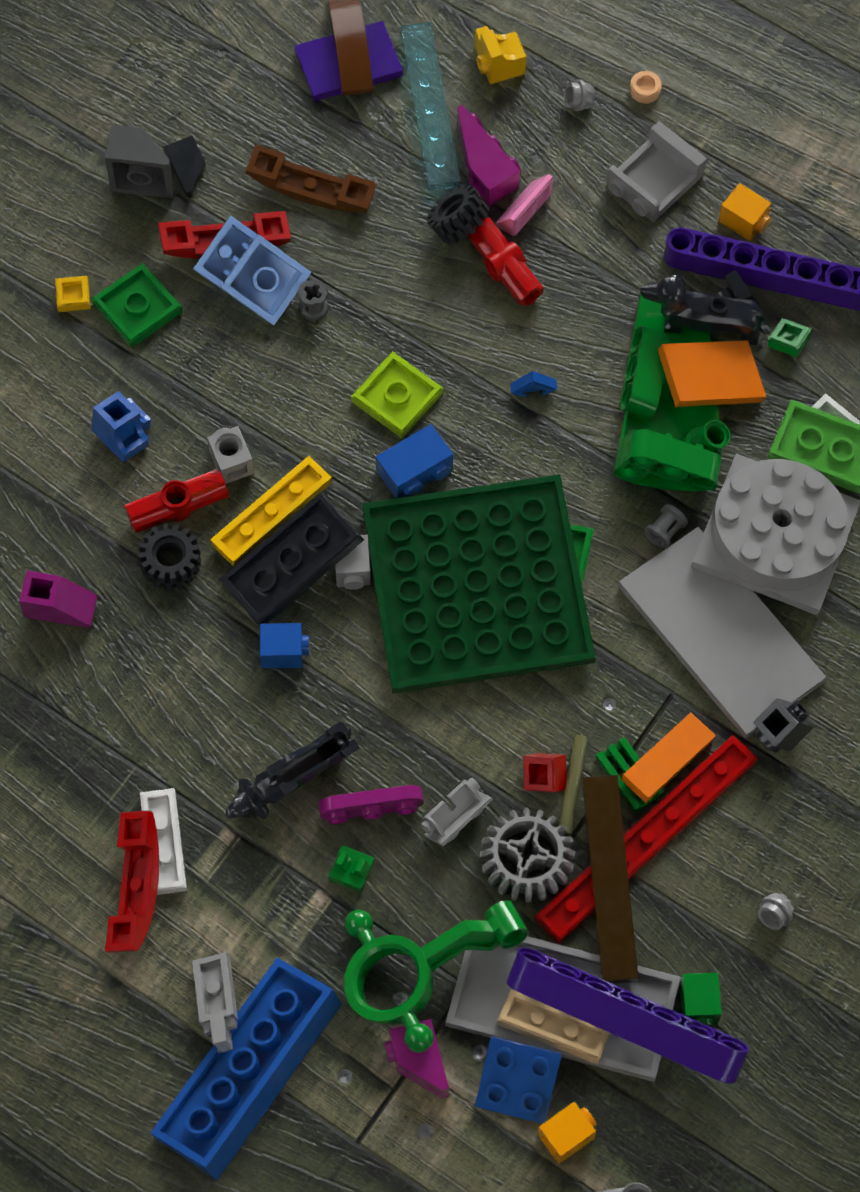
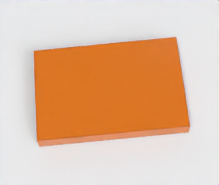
[658,340,766,407]

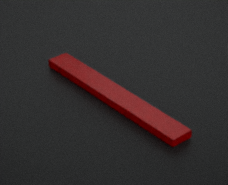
[534,735,758,945]

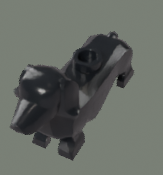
[640,275,770,345]
[226,721,360,819]

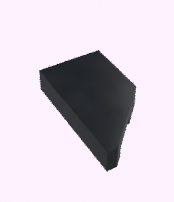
[163,135,206,198]

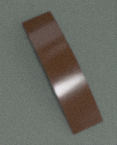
[327,0,374,96]
[245,144,377,212]

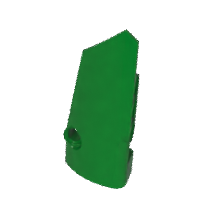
[613,293,731,491]

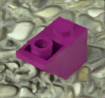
[19,570,98,628]

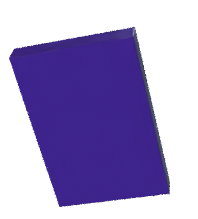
[294,21,403,102]

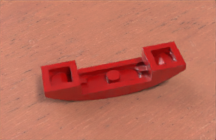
[158,211,291,259]
[105,810,159,953]

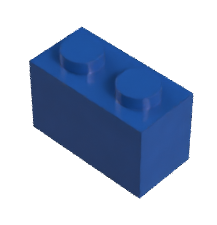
[375,424,453,498]

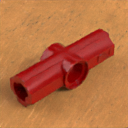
[467,217,544,306]
[124,468,229,533]

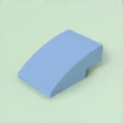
[193,216,311,325]

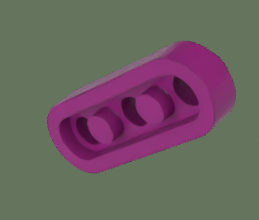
[318,785,424,825]

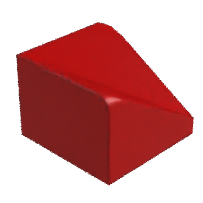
[523,753,566,792]

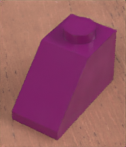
[384,1019,449,1099]

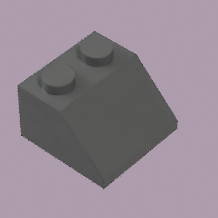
[105,124,174,199]

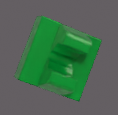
[328,845,374,893]

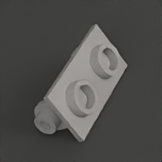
[421,778,493,846]

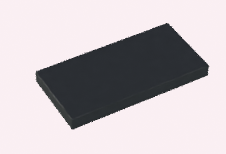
[219,491,364,627]

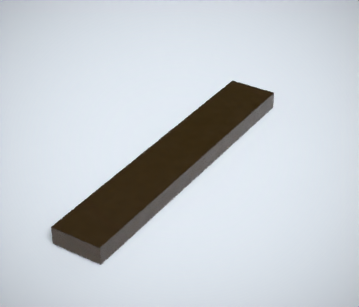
[582,775,639,983]

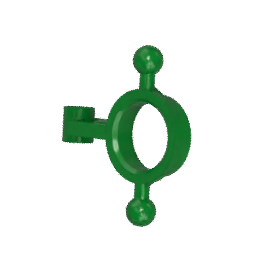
[344,901,529,1053]

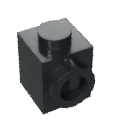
[753,698,814,753]

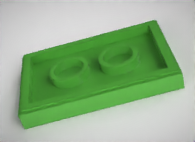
[767,399,860,494]

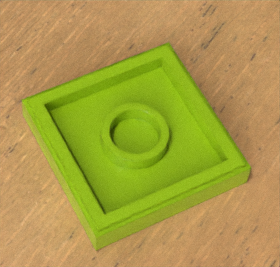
[351,351,444,438]

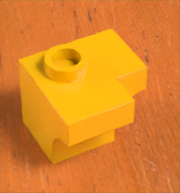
[474,26,527,84]

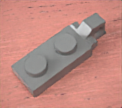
[192,952,238,1053]

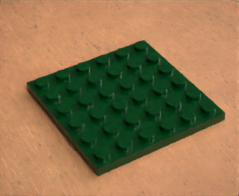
[362,474,596,694]

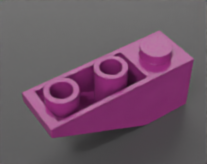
[457,104,521,207]

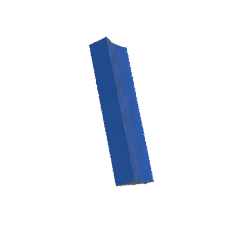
[150,958,342,1181]

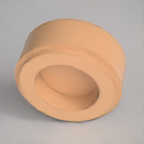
[630,71,662,104]

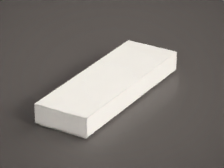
[140,788,187,895]

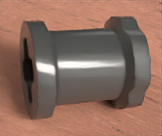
[298,279,328,321]
[644,504,688,549]

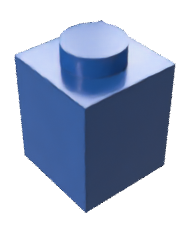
[260,623,309,668]

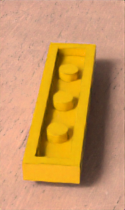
[210,456,332,567]

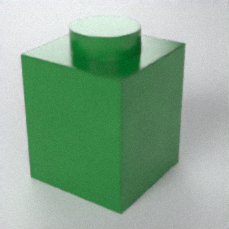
[679,972,722,1027]

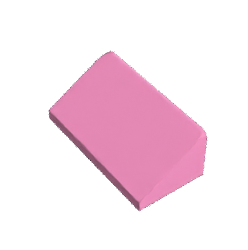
[496,174,553,237]

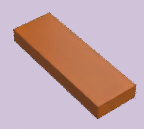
[621,712,716,803]

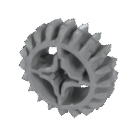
[480,807,575,903]

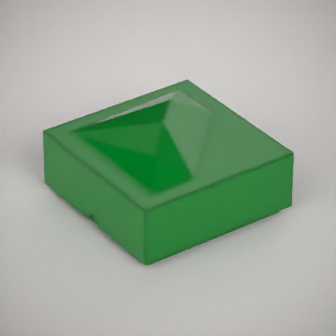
[768,318,812,357]

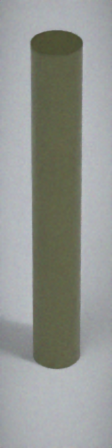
[559,735,588,837]

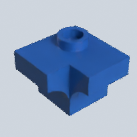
[91,391,151,463]

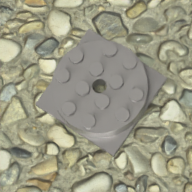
[691,454,860,616]

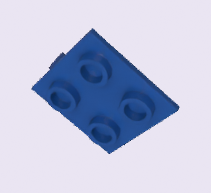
[474,1036,562,1124]

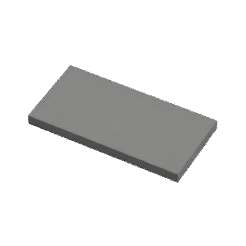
[618,527,827,739]
[445,936,681,1082]

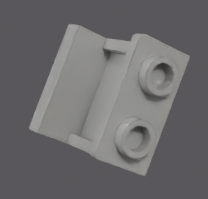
[606,121,707,223]

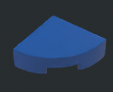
[510,371,557,397]

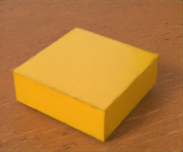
[55,276,91,312]

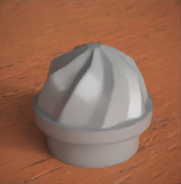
[564,79,596,111]
[758,893,794,930]

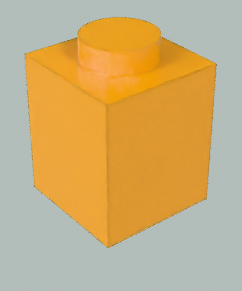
[718,183,771,241]
[537,1102,597,1164]

